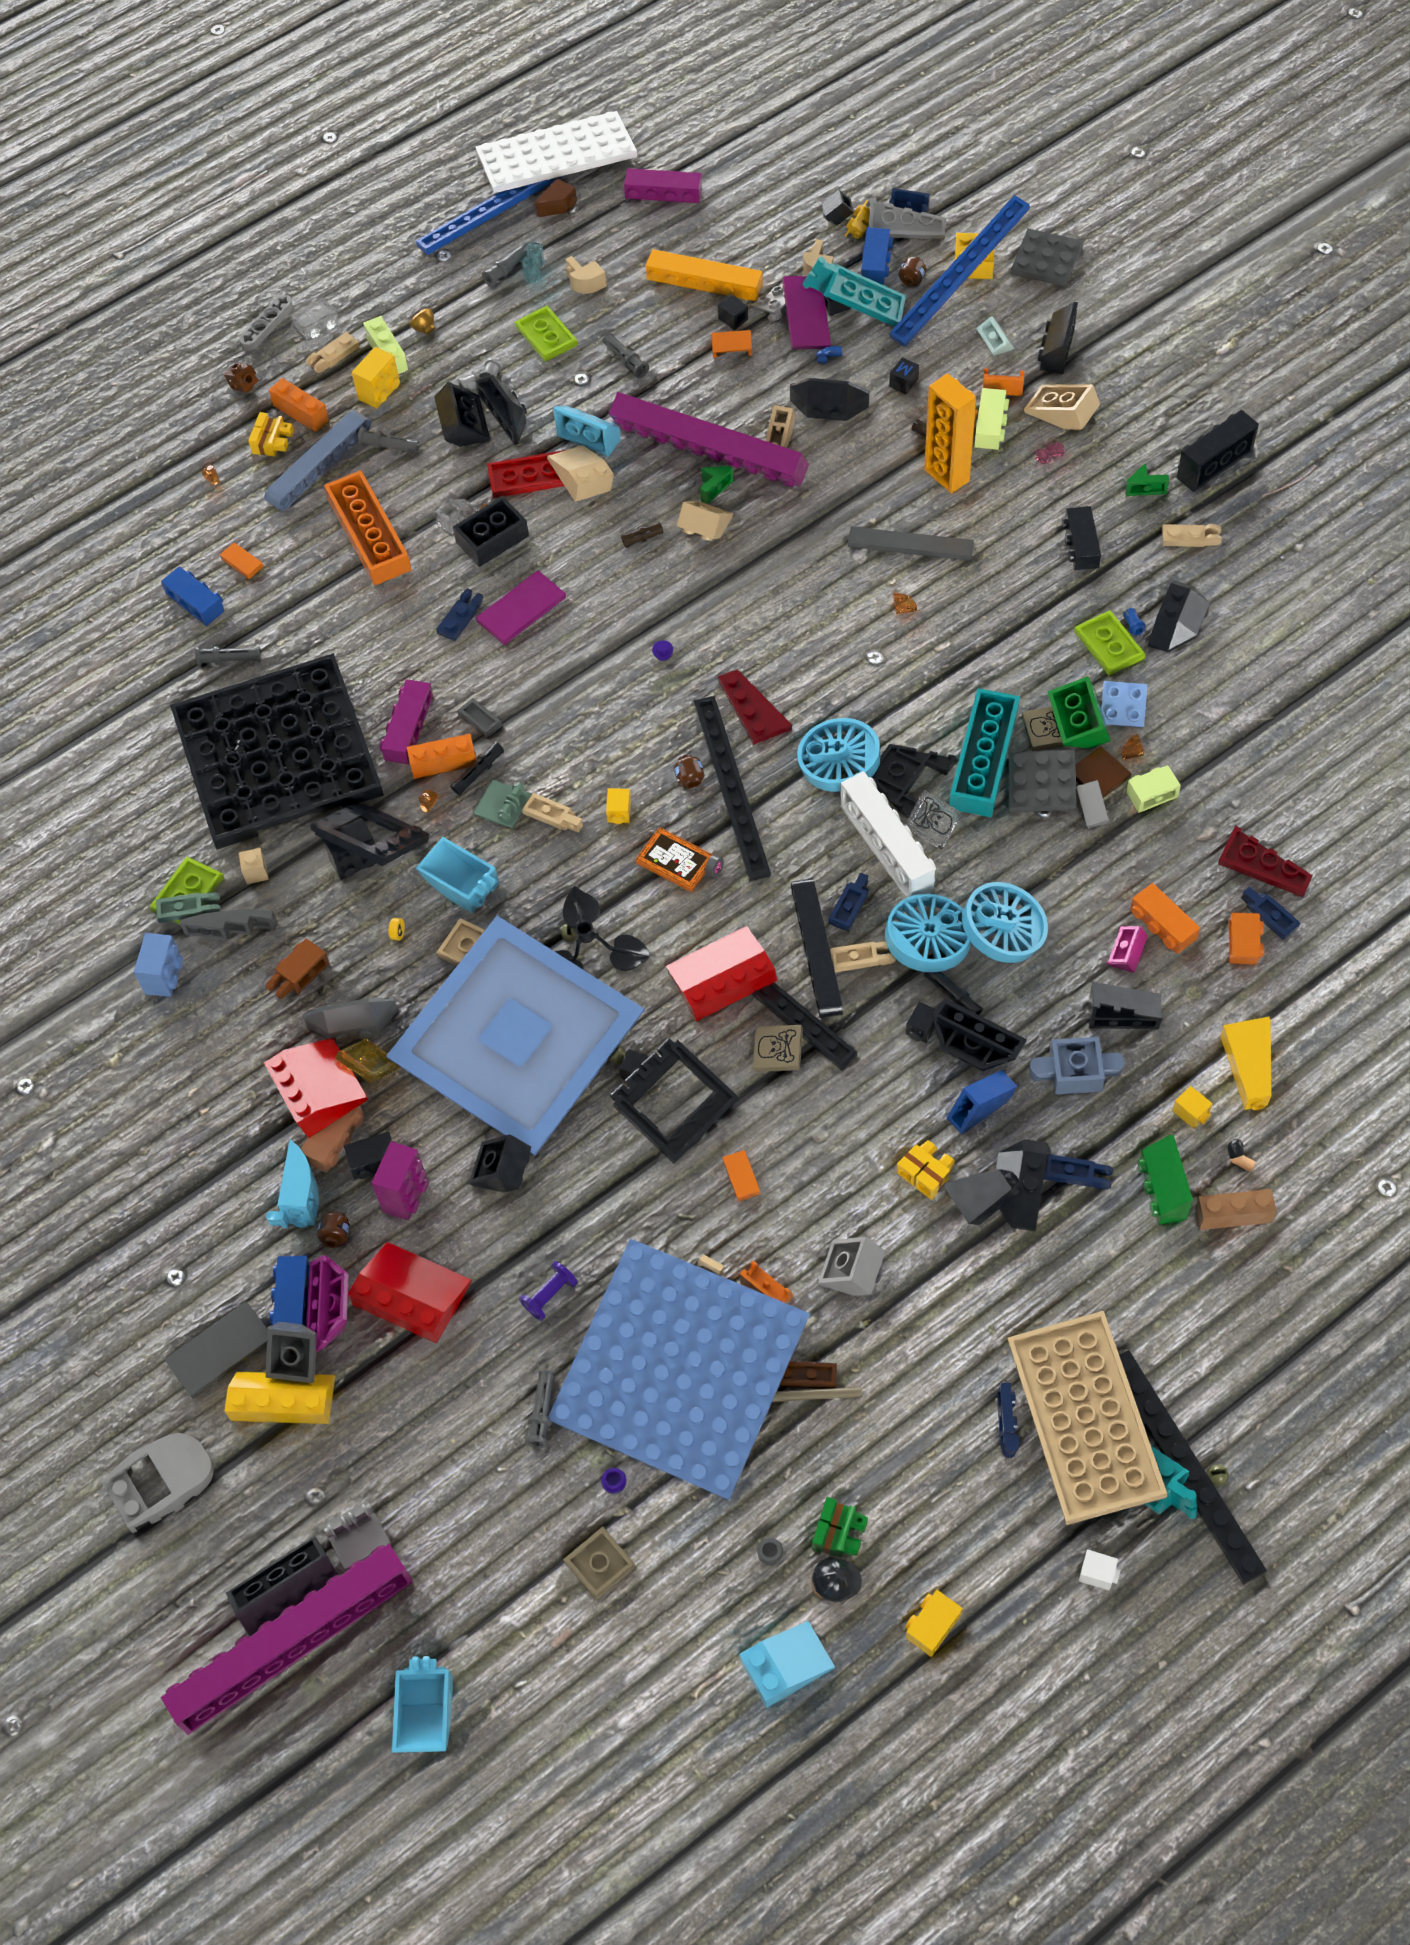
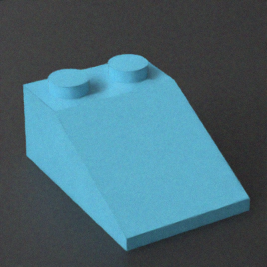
[739,1621,835,1708]

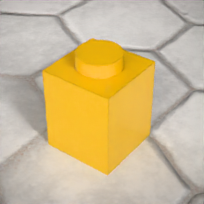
[606,788,631,824]
[1172,1086,1213,1129]

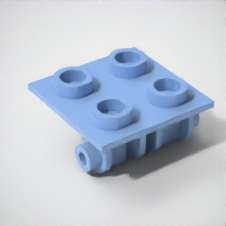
[1101,681,1148,727]

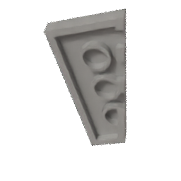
[869,198,946,239]

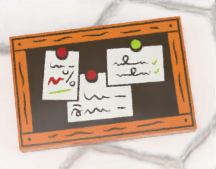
[635,827,713,892]

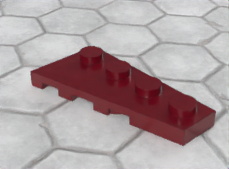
[718,669,792,745]
[1218,825,1313,897]

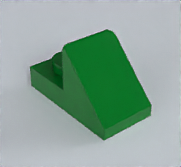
[1125,464,1169,496]
[700,466,734,504]

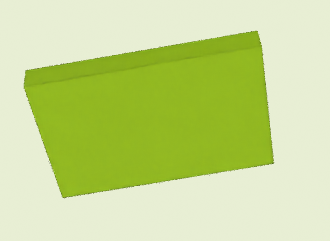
[515,305,578,362]
[1074,610,1146,676]
[149,856,224,925]

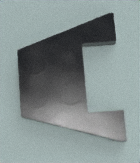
[871,744,957,823]

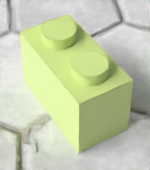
[1126,765,1181,813]

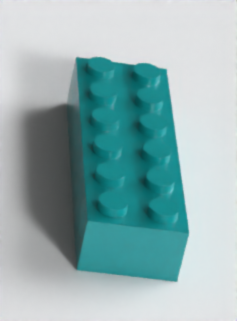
[949,688,1020,818]

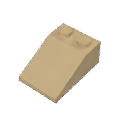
[1024,384,1100,430]
[547,445,614,502]

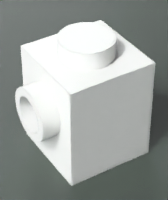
[1079,1549,1121,1590]

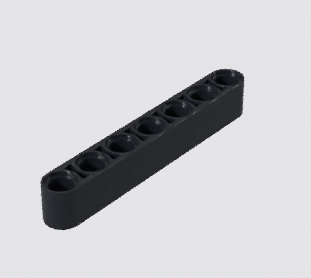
[791,878,843,1018]

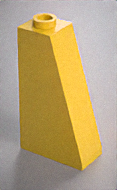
[1220,1017,1271,1110]

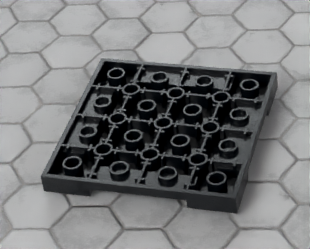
[170,653,384,850]

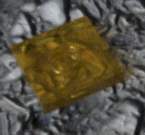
[335,1039,400,1083]

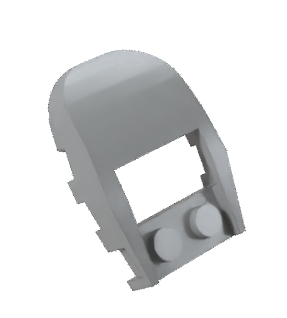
[101,1433,213,1533]

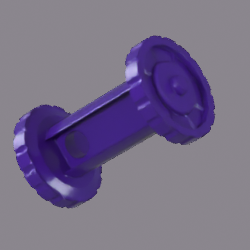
[519,1261,578,1321]

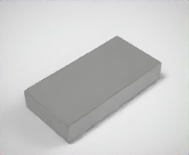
[1076,780,1110,829]

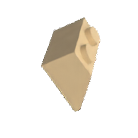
[677,500,734,541]

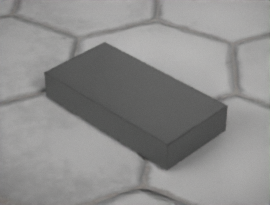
[457,698,503,738]

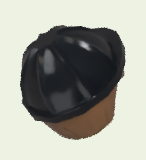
[811,1557,862,1602]

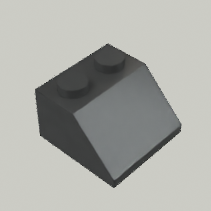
[266,1322,317,1383]

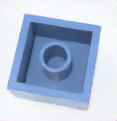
[134,933,183,997]

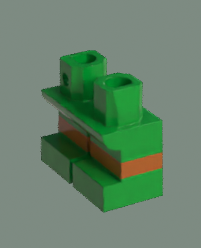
[812,1497,868,1558]

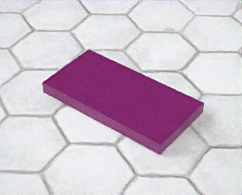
[782,276,831,349]
[476,570,566,645]

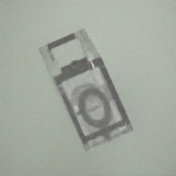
[434,499,480,537]

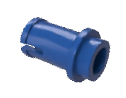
[1123,608,1145,636]

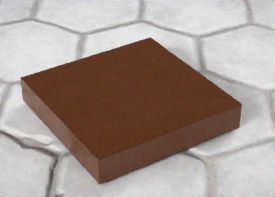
[1076,746,1131,798]

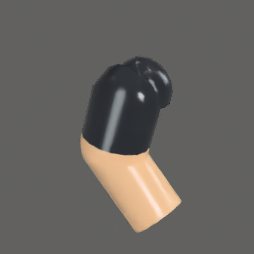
[1227,1139,1256,1172]

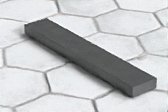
[848,526,974,561]

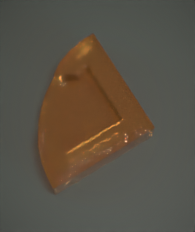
[202,464,220,485]
[893,593,917,614]
[1122,734,1144,760]
[418,790,439,813]

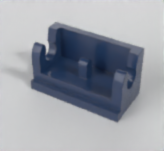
[889,188,930,213]

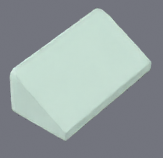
[976,316,1014,356]

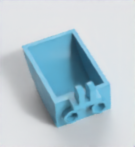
[416,837,499,913]
[266,1140,320,1229]
[392,1656,453,1753]

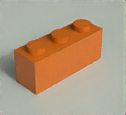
[269,378,329,432]
[407,734,476,779]
[1130,883,1200,954]

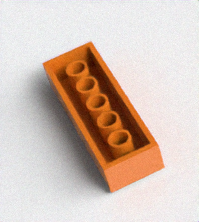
[324,470,412,586]

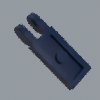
[436,588,483,641]
[1044,1154,1113,1189]
[996,1383,1020,1458]

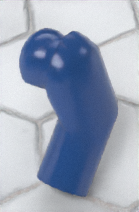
[816,346,842,364]

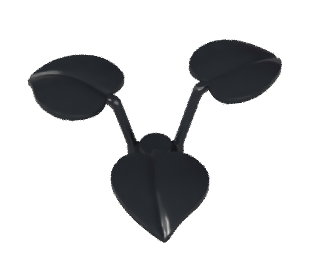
[555,886,650,971]

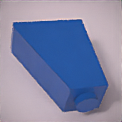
[947,1070,1018,1135]

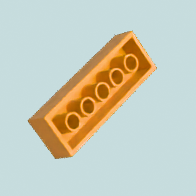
[924,373,976,494]

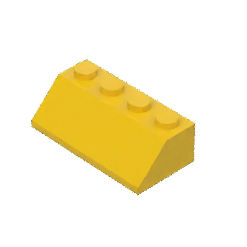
[224,1372,335,1424]

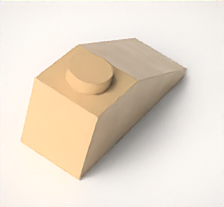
[765,405,796,448]

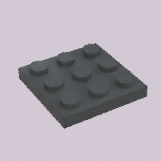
[1011,228,1083,287]
[1009,749,1076,813]

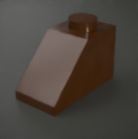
[535,179,577,217]

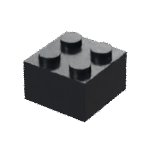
[322,818,376,880]

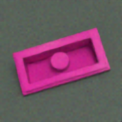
[1108,926,1147,972]

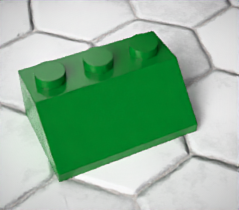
[1048,676,1111,749]
[1137,1134,1193,1225]

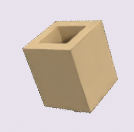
[239,848,269,884]

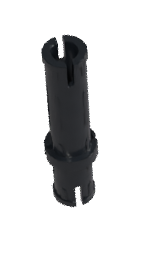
[450,742,504,796]
[924,972,983,1015]

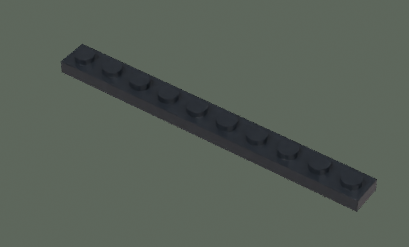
[694,696,771,882]
[1119,1350,1267,1585]

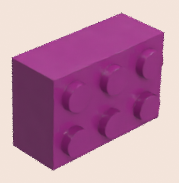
[371,1141,429,1221]

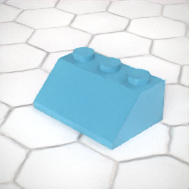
[553,406,621,456]

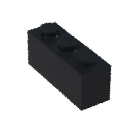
[1062,506,1101,571]

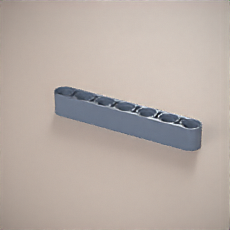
[264,410,371,511]

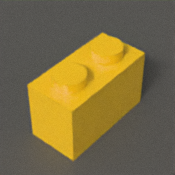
[905,1590,963,1657]

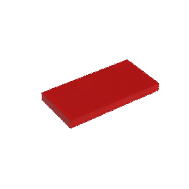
[487,450,566,499]

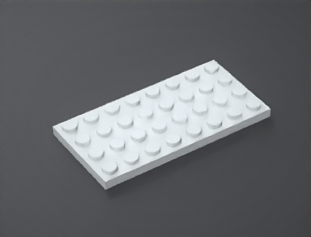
[476,111,637,193]

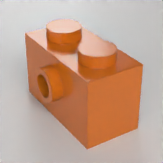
[1228,913,1264,964]

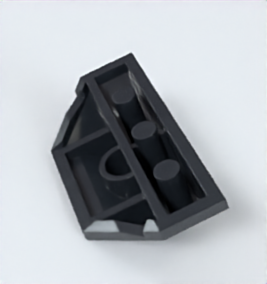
[475,375,527,445]
[790,378,870,421]
[1148,581,1210,652]
[932,998,1027,1071]
[996,1139,1048,1232]

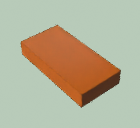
[220,542,264,579]
[722,1150,760,1201]

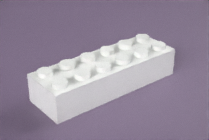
[841,771,936,898]

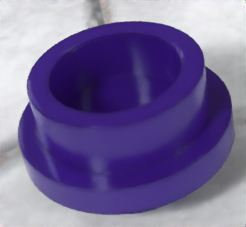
[652,640,673,661]
[601,1468,627,1494]

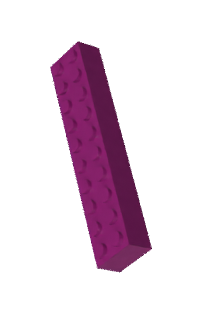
[609,392,809,488]
[161,1543,413,1735]

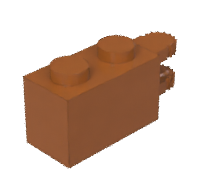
[265,938,330,999]

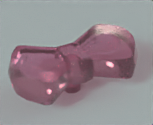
[1035,442,1065,464]

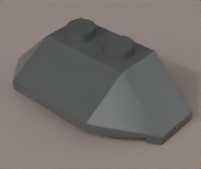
[303,997,398,1044]

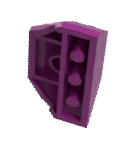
[306,1255,348,1352]

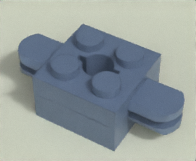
[1029,1037,1125,1094]

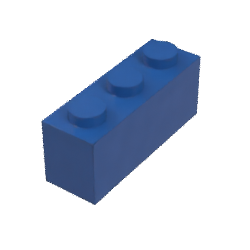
[861,227,893,285]
[161,566,225,626]
[269,1256,310,1326]

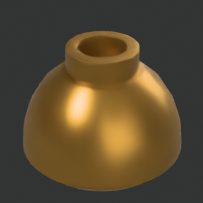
[409,308,435,335]

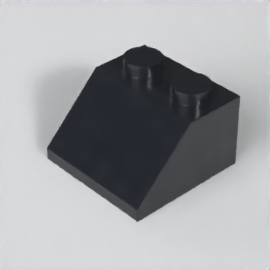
[469,1134,531,1193]

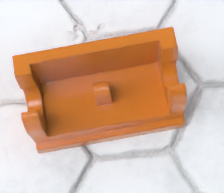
[712,330,752,358]
[983,368,1025,396]
[740,1261,793,1304]

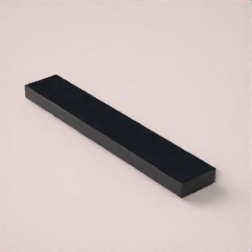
[752,982,857,1071]

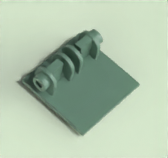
[473,780,532,829]

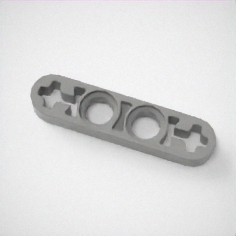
[239,294,293,351]

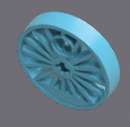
[797,718,881,792]
[962,882,1048,963]
[885,894,971,972]

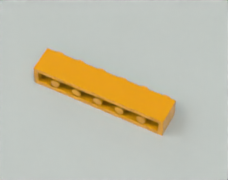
[645,249,763,302]

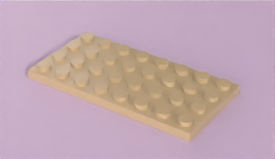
[1008,1311,1167,1525]

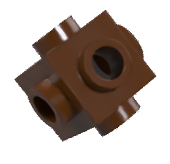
[223,362,259,393]

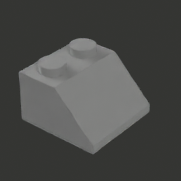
[818,1237,885,1296]

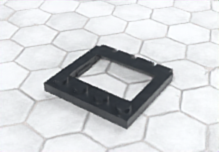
[310,803,430,866]
[610,1038,739,1164]

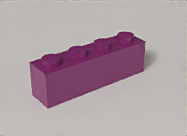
[624,168,702,203]
[380,679,433,765]

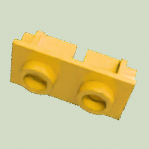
[845,200,870,239]

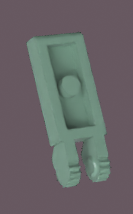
[156,892,221,923]

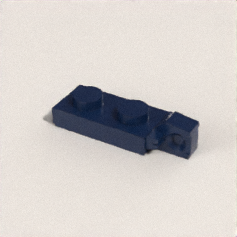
[828,873,869,932]
[1241,886,1301,941]

